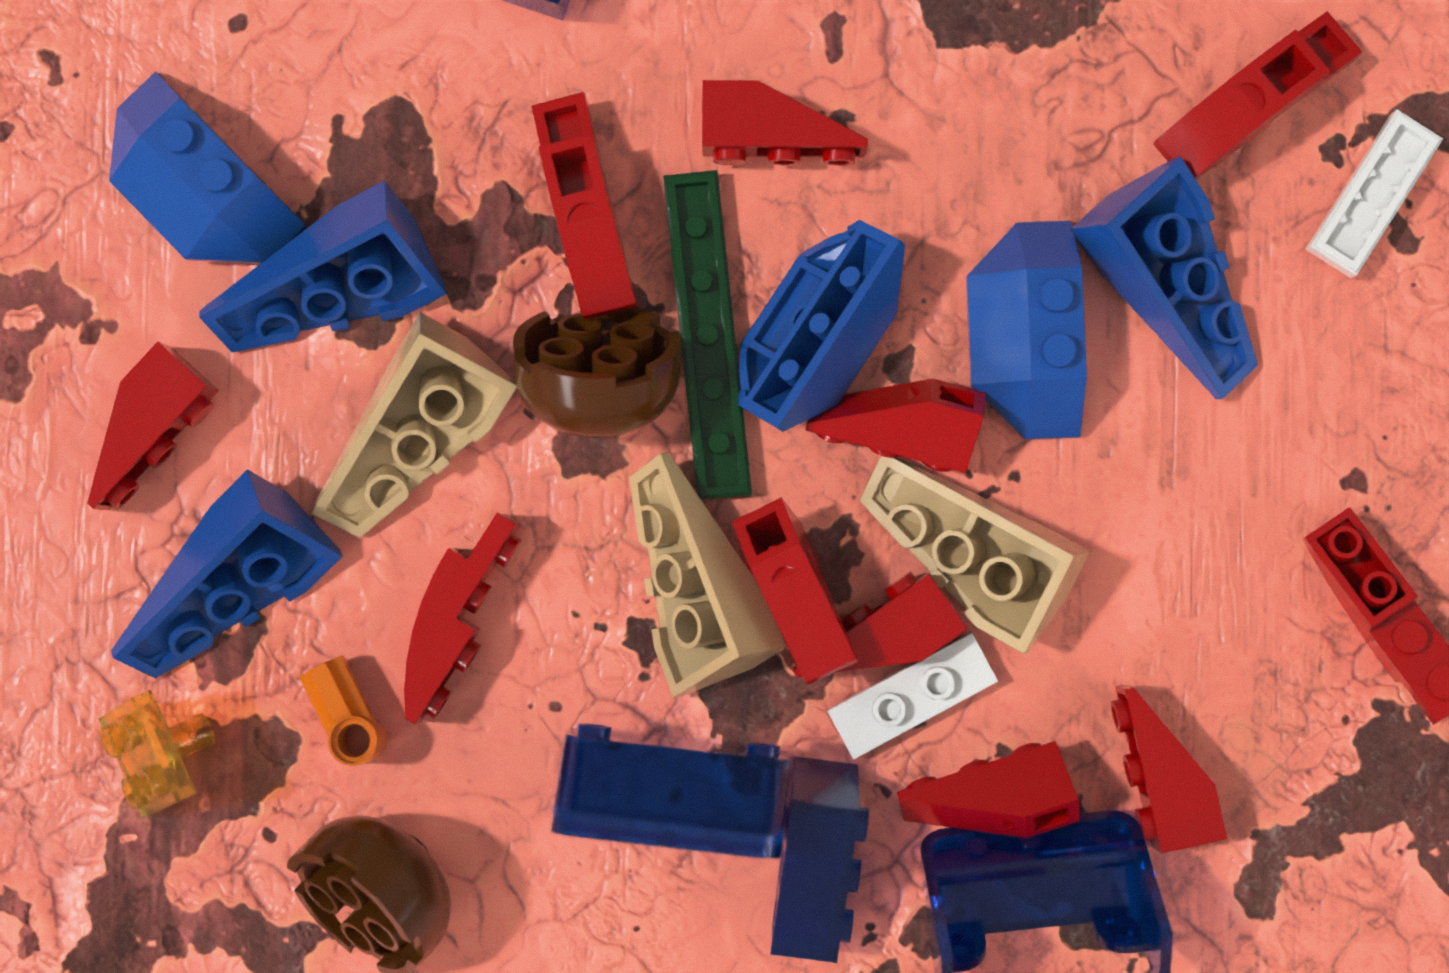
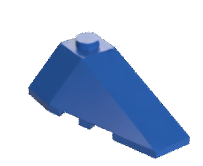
[1071,157,1258,399]
[199,180,447,353]
[111,469,343,679]

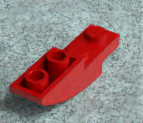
[1153,11,1362,179]
[531,92,637,320]
[1303,507,1449,725]
[404,513,522,725]

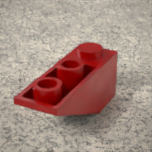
[702,80,868,166]
[87,341,219,510]
[805,378,986,473]
[732,497,858,685]
[791,572,967,677]
[1111,685,1227,854]
[897,741,1080,838]

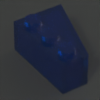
[770,756,869,963]

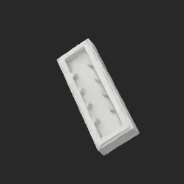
[1305,110,1443,278]
[827,632,998,760]

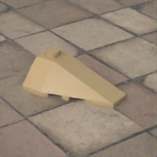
[311,312,517,538]
[629,452,787,698]
[859,456,1090,654]

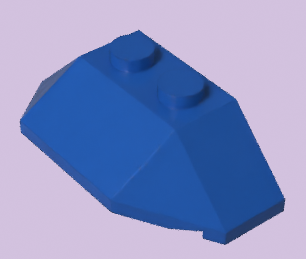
[109,71,308,264]
[738,220,905,432]
[966,220,1087,440]

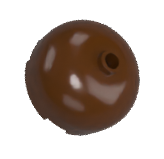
[513,306,681,438]
[287,815,451,973]

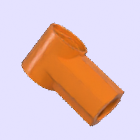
[299,655,388,766]

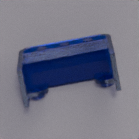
[551,723,790,859]
[921,810,1173,973]

